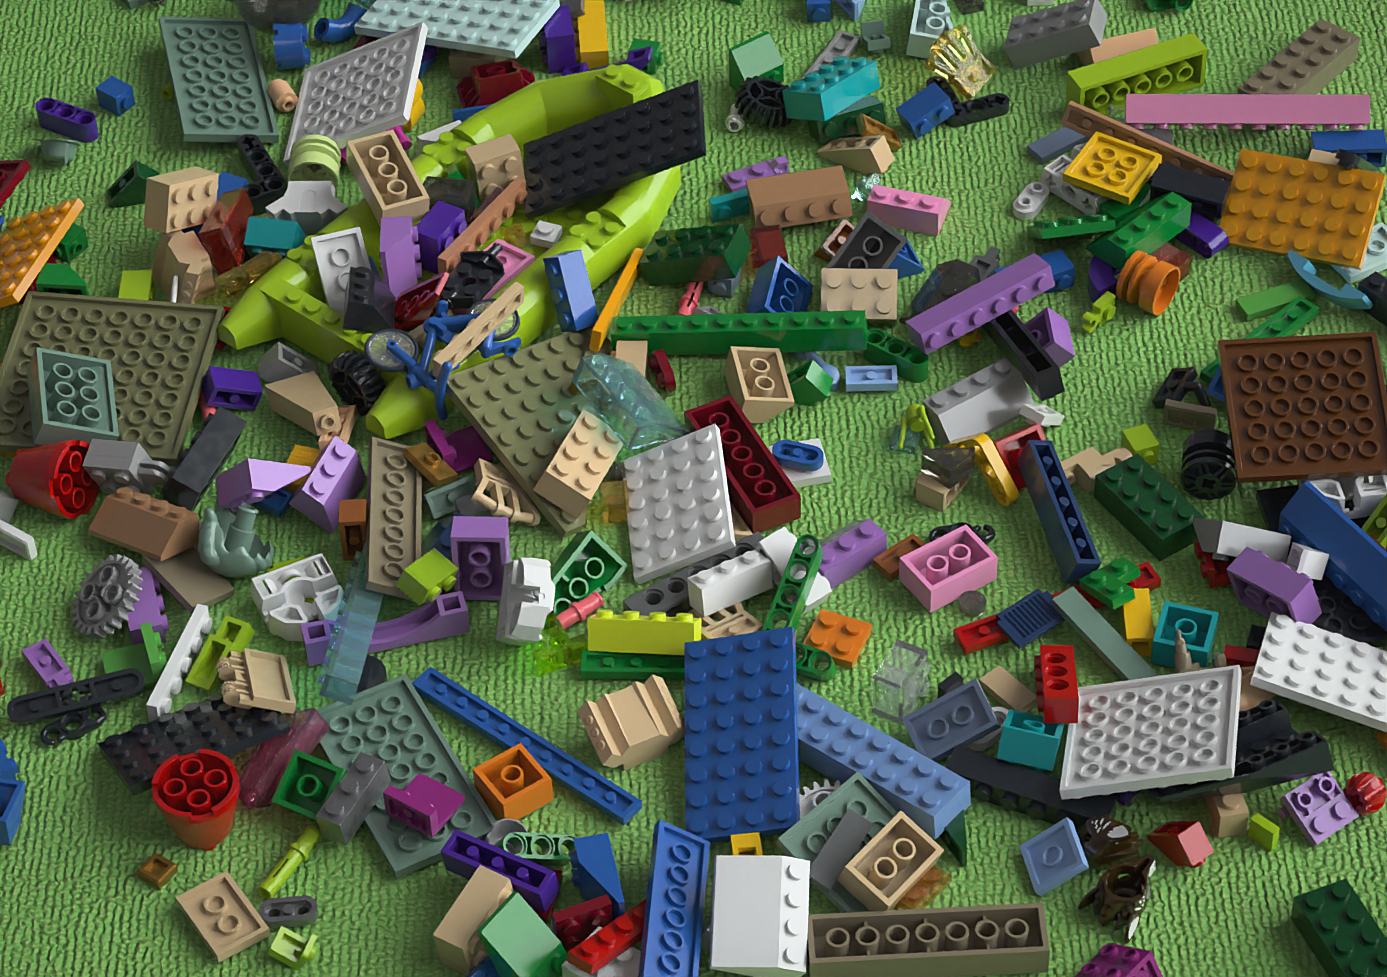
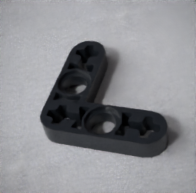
[926,76,1010,127]

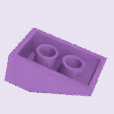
[215,458,312,512]

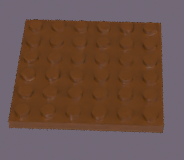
[1217,332,1387,483]

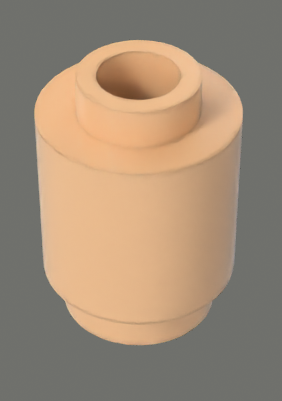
[268,79,298,112]

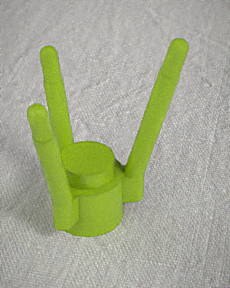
[898,404,938,461]

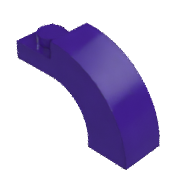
[1088,255,1121,303]

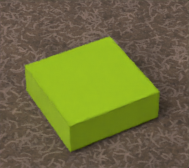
[1248,813,1280,852]

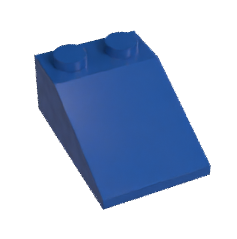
[569,833,625,922]

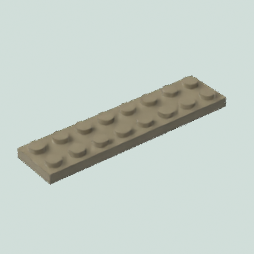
[365,436,422,601]

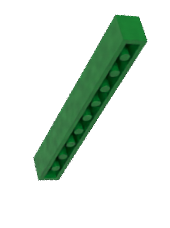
[610,310,868,355]

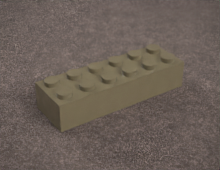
[1237,18,1360,130]

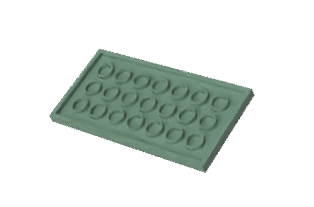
[158,16,279,143]
[304,674,496,879]

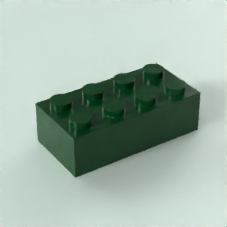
[638,223,752,286]
[1094,453,1204,561]
[1290,878,1387,977]

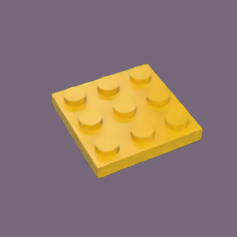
[1062,131,1162,205]

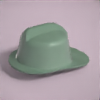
[32,138,81,167]

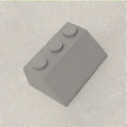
[1193,518,1291,564]

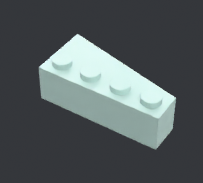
[906,0,956,63]

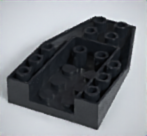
[1147,699,1335,803]

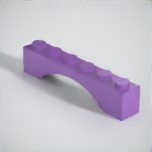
[301,591,470,666]

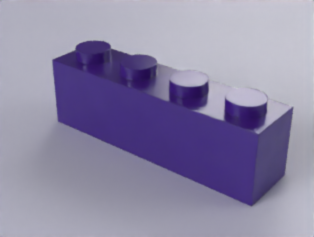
[440,829,560,913]

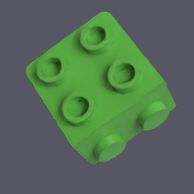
[101,622,167,688]

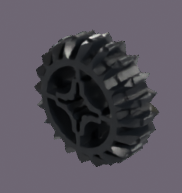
[734,75,793,130]
[328,350,386,416]

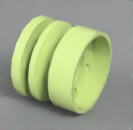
[288,135,341,189]

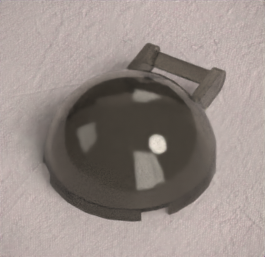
[225,0,322,35]

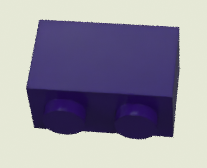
[202,366,263,411]

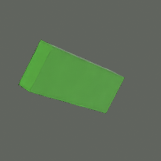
[1235,279,1315,321]

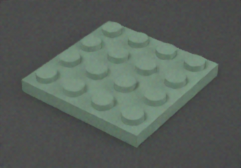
[775,772,898,913]

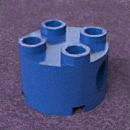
[273,22,311,71]

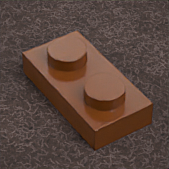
[872,533,926,581]

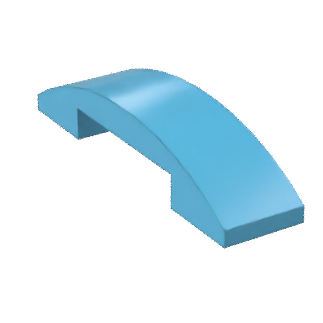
[1287,249,1373,309]

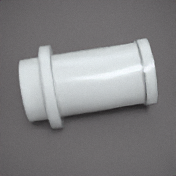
[725,104,744,132]

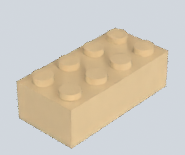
[346,130,430,227]
[533,409,627,519]

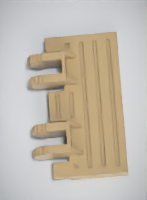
[216,648,296,714]

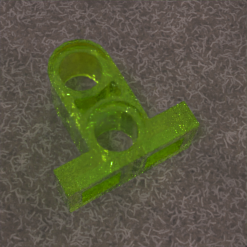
[532,613,588,677]

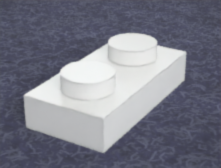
[1019,404,1065,427]

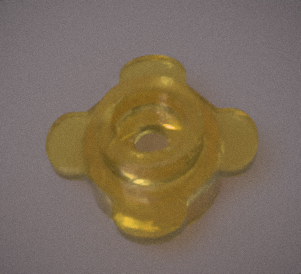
[500,223,527,247]

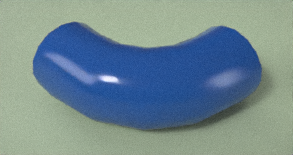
[314,3,368,43]

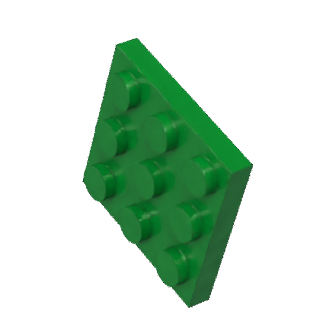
[1027,214,1116,239]

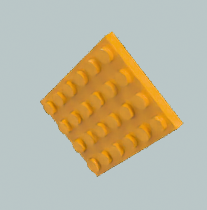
[1219,148,1387,270]
[0,198,84,308]

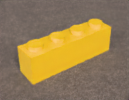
[573,0,609,69]

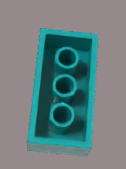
[782,56,880,121]

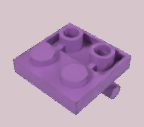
[1278,772,1359,847]

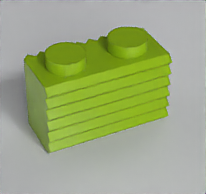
[396,548,459,605]

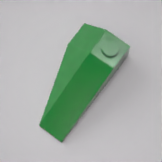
[535,530,629,629]

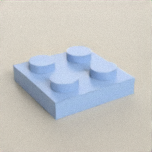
[1020,817,1089,896]

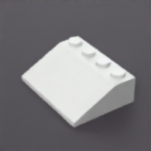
[709,855,810,977]

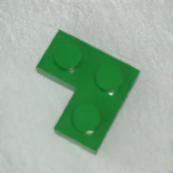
[1079,557,1140,610]

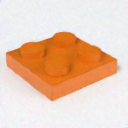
[802,609,872,669]

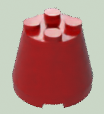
[5,440,100,519]
[152,749,240,851]

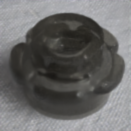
[609,461,626,487]

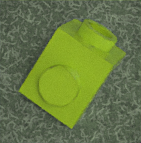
[267,926,317,970]

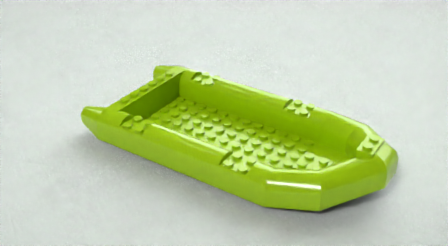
[218,63,681,440]

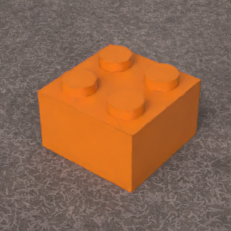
[473,743,553,820]

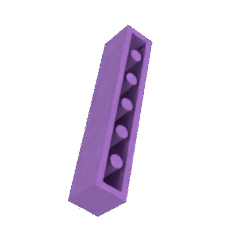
[906,253,1055,355]

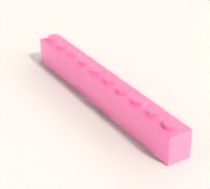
[1125,94,1370,130]

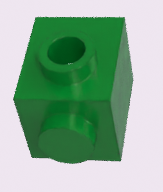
[628,38,664,75]
[52,222,89,263]

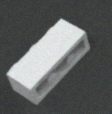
[755,526,832,616]
[687,549,773,617]

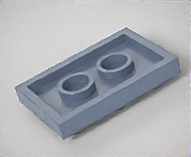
[902,678,1001,762]

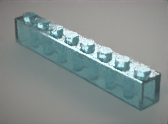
[317,542,384,705]

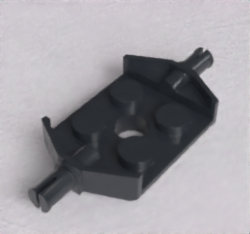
[433,242,505,314]

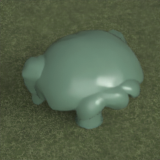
[197,498,274,578]

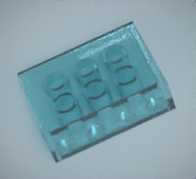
[572,353,691,450]

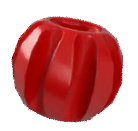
[1343,772,1387,815]

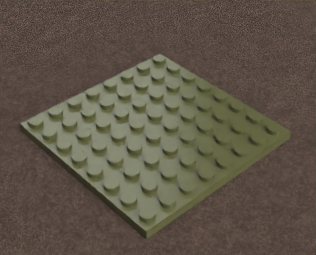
[0,291,225,466]

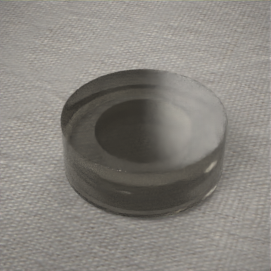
[958,591,986,617]

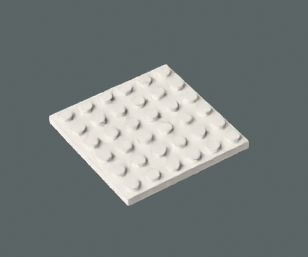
[283,22,428,168]
[1059,665,1242,800]

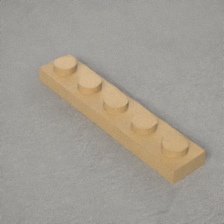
[432,281,524,378]

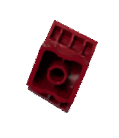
[456,59,535,108]

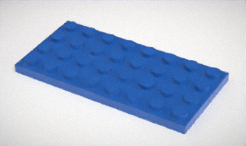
[684,627,800,844]

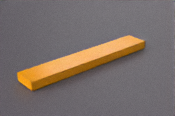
[589,247,645,352]

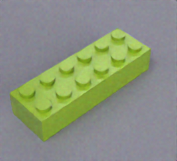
[1065,32,1208,116]

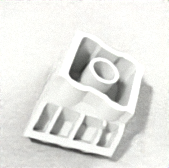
[265,181,348,236]

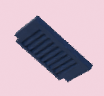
[996,589,1065,650]

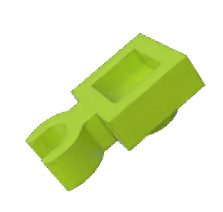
[1081,291,1116,333]

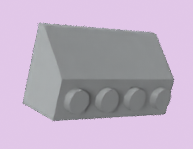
[922,358,1035,445]

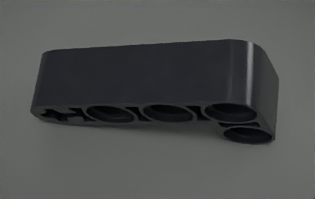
[237,134,287,216]

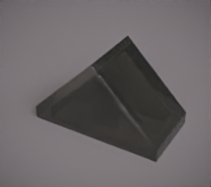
[921,447,975,489]

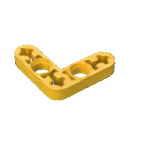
[942,433,1019,506]

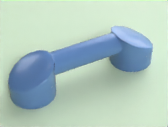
[792,351,840,391]

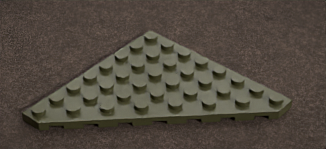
[446,325,610,538]

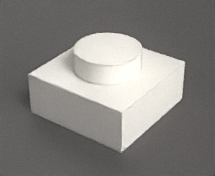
[530,220,562,248]

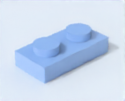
[845,365,898,392]

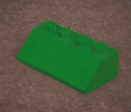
[1086,192,1192,271]

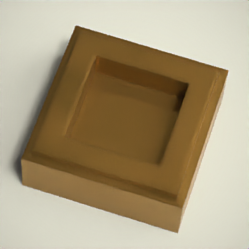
[136,852,178,890]

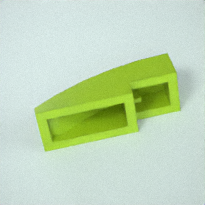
[185,615,255,692]

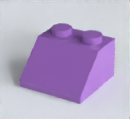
[1024,307,1075,368]

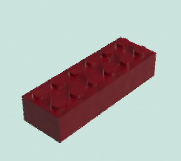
[684,395,801,534]

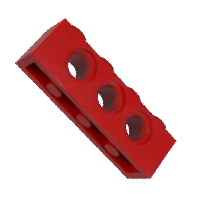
[1034,645,1079,723]

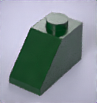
[107,160,159,208]

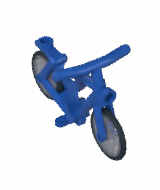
[364,298,521,420]

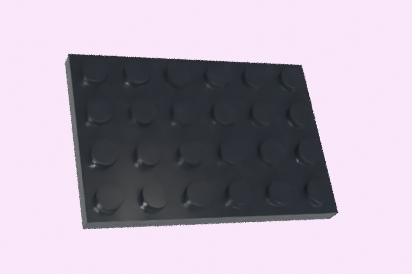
[98,692,291,796]

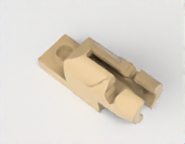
[1060,446,1132,492]

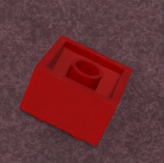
[992,423,1046,490]

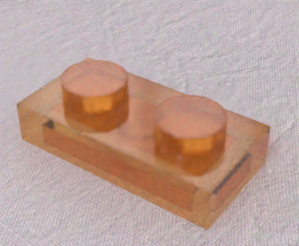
[895,865,952,910]

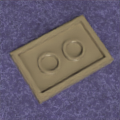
[142,547,235,614]

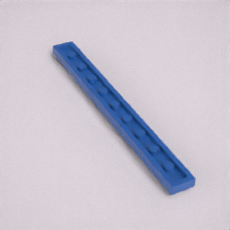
[412,667,642,826]

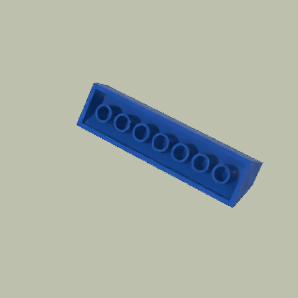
[1278,481,1387,632]

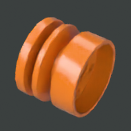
[1116,250,1180,315]

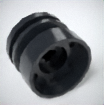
[1180,429,1236,500]

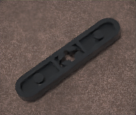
[1335,148,1378,172]
[7,668,145,726]

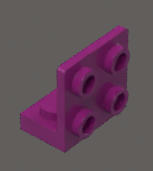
[424,419,493,474]
[383,773,465,838]
[1075,943,1163,977]

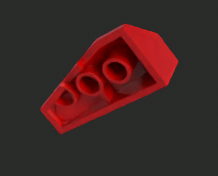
[381,272,450,337]

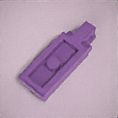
[722,156,789,193]
[21,638,75,699]

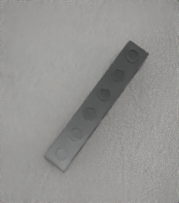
[623,532,764,617]

